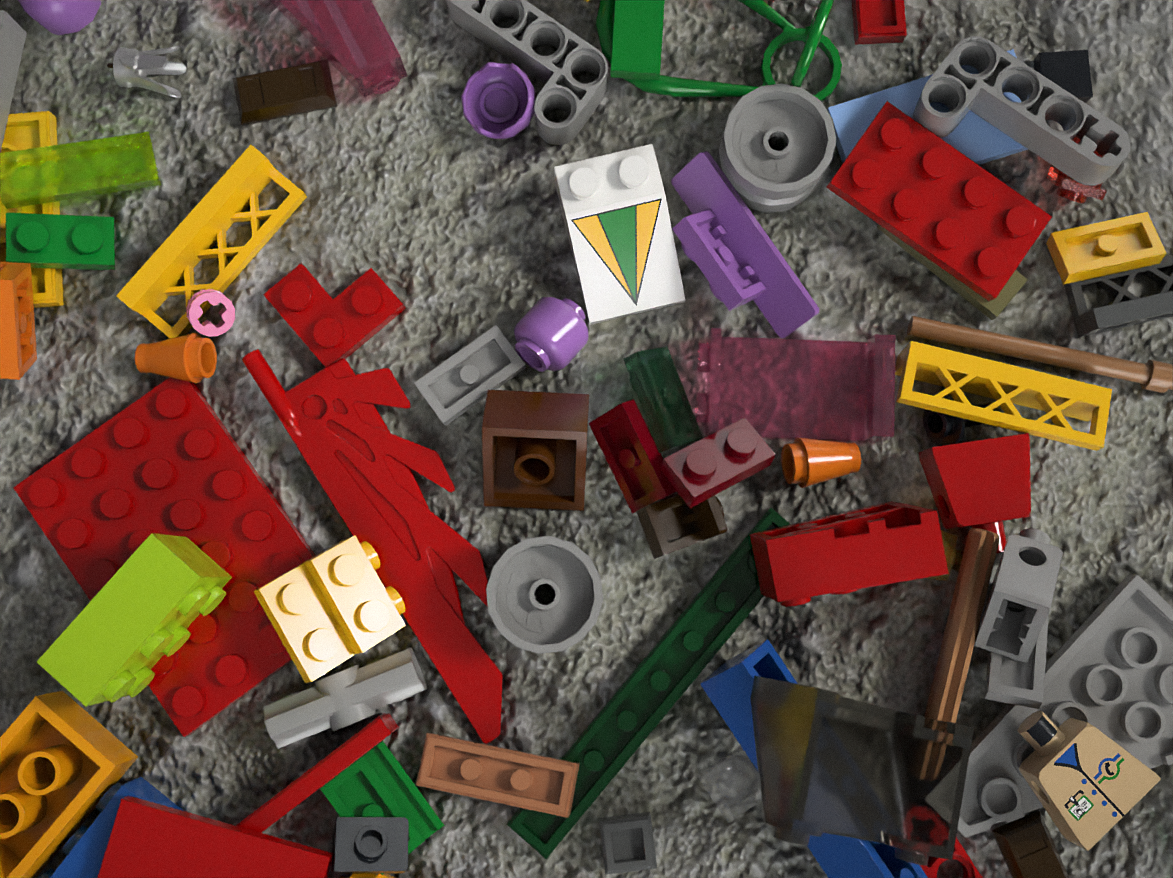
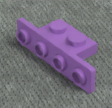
[671,151,819,338]

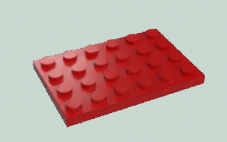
[13,377,316,737]

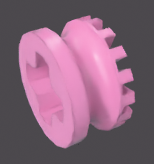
[186,289,235,337]

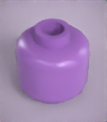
[514,297,588,372]

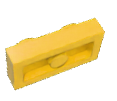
[1046,212,1167,285]

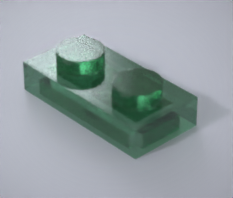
[623,346,703,453]

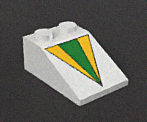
[554,144,686,325]

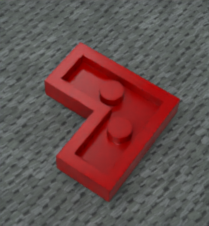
[263,263,406,367]

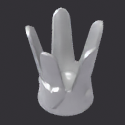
[107,46,187,98]

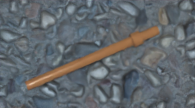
[907,316,1173,393]

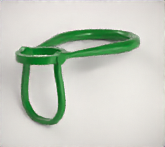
[595,0,842,102]

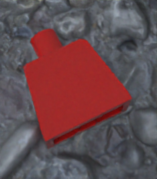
[918,433,1031,553]

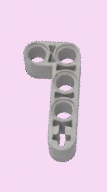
[445,0,608,145]
[913,36,1130,186]

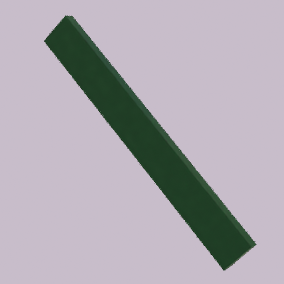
[507,508,791,859]

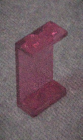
[695,328,895,442]

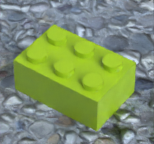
[37,533,232,707]

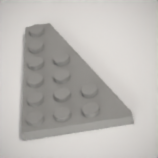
[922,574,1173,837]

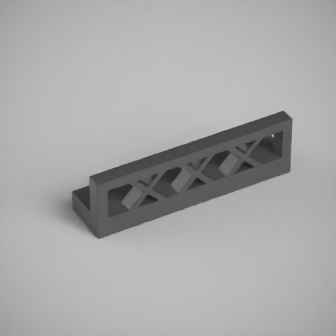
[1064,255,1173,338]

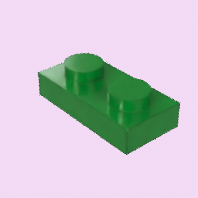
[6,213,115,270]

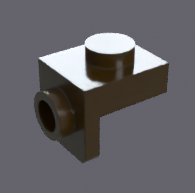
[636,495,728,559]

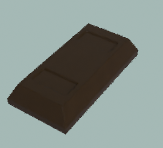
[232,59,337,126]
[991,810,1069,878]

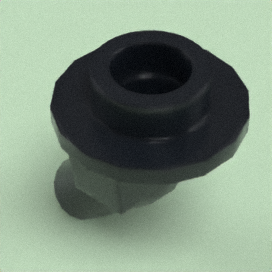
[923,397,995,446]

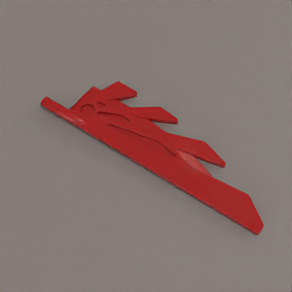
[242,349,503,744]

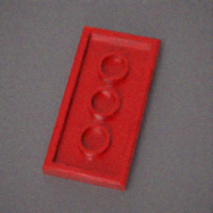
[98,795,334,878]

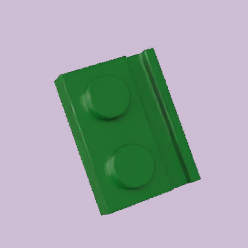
[320,741,444,875]

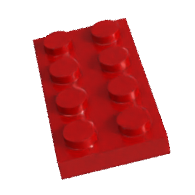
[826,101,1052,301]

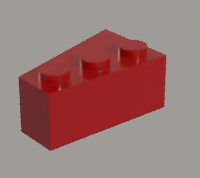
[750,501,949,607]

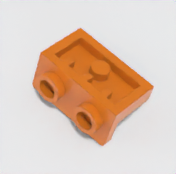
[0,261,37,380]

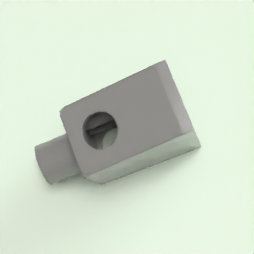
[974,528,1063,663]

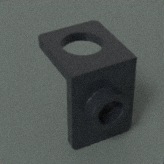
[330,817,409,878]

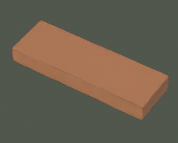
[416,733,580,818]

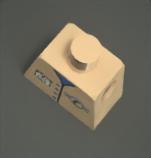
[1018,710,1161,851]

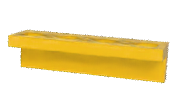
[116,144,307,338]
[894,341,1112,451]

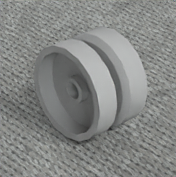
[716,83,836,213]
[486,536,603,654]

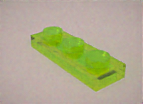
[0,132,161,209]

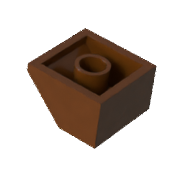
[482,390,589,511]

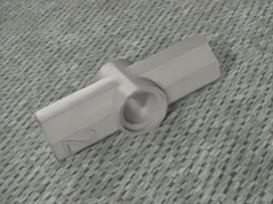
[263,648,427,749]

